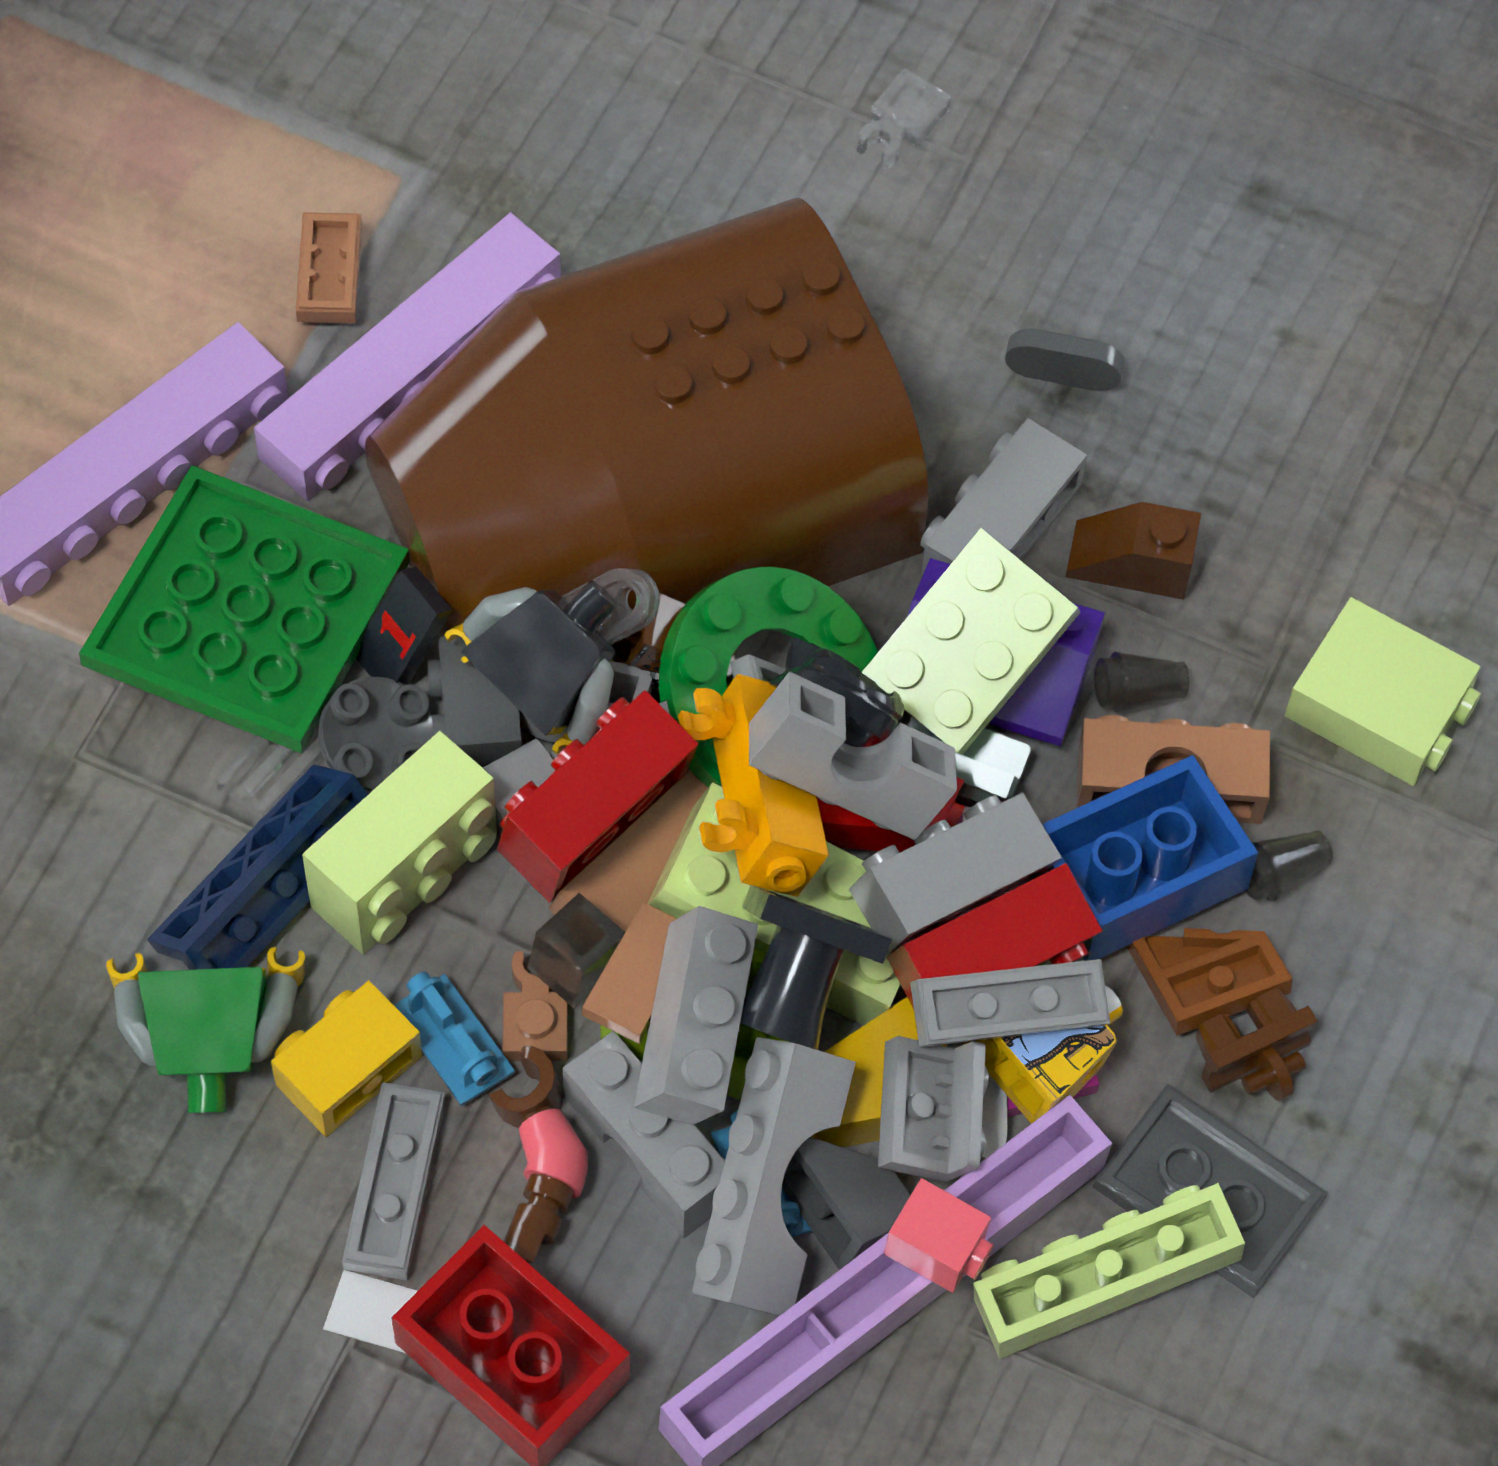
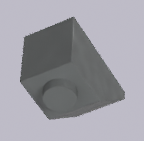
[782,1137,913,1270]

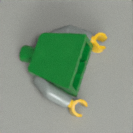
[106,947,305,1113]

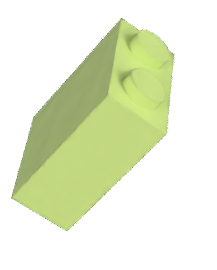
[1285,597,1481,786]

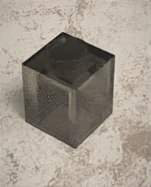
[528,893,625,1009]

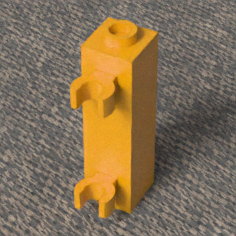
[678,674,829,897]

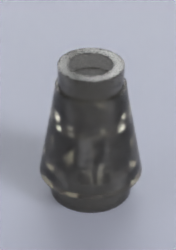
[1094,651,1189,713]
[1245,830,1333,901]

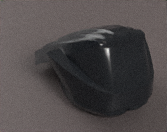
[769,637,904,747]

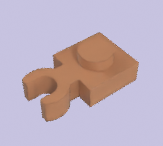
[503,951,568,1061]

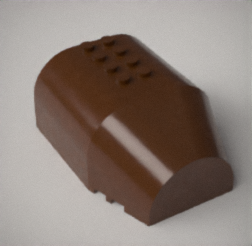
[365,198,929,646]

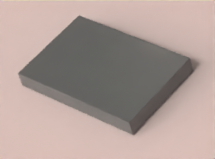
[1093,1084,1328,1298]

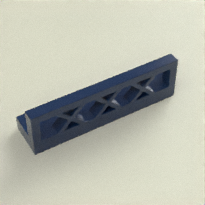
[147,764,368,970]

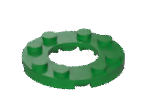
[659,567,878,787]

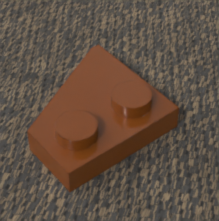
[1127,928,1293,1036]

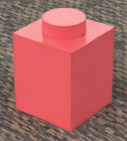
[884,1178,994,1293]

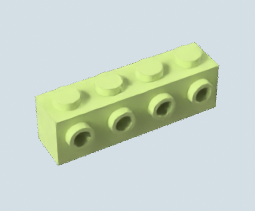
[973,1183,1245,1359]

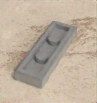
[910,959,1110,1047]
[342,1082,446,1281]

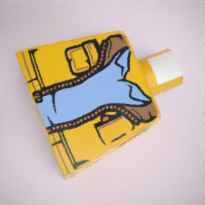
[962,986,1123,1124]

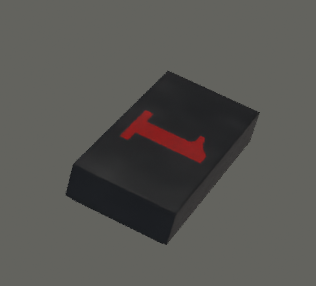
[356,566,452,685]

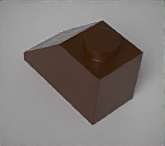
[1065,502,1202,600]

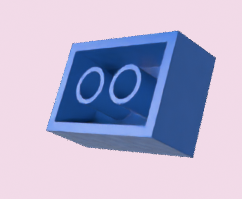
[1042,755,1258,961]

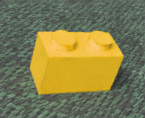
[271,980,423,1137]

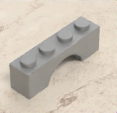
[692,1037,856,1316]

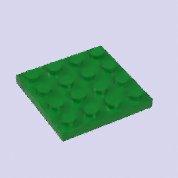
[79,465,410,753]

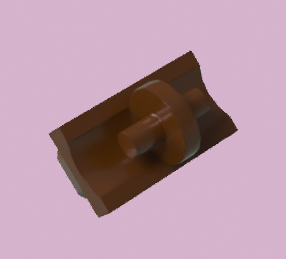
[1196,987,1318,1101]

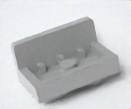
[878,1036,989,1182]

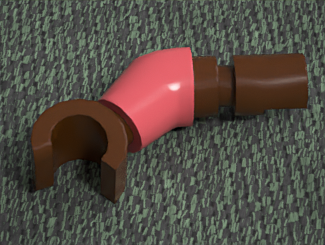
[488,1046,588,1263]

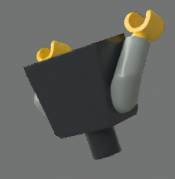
[445,580,618,755]

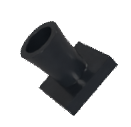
[740,885,892,1050]

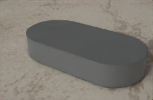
[1005,328,1125,391]

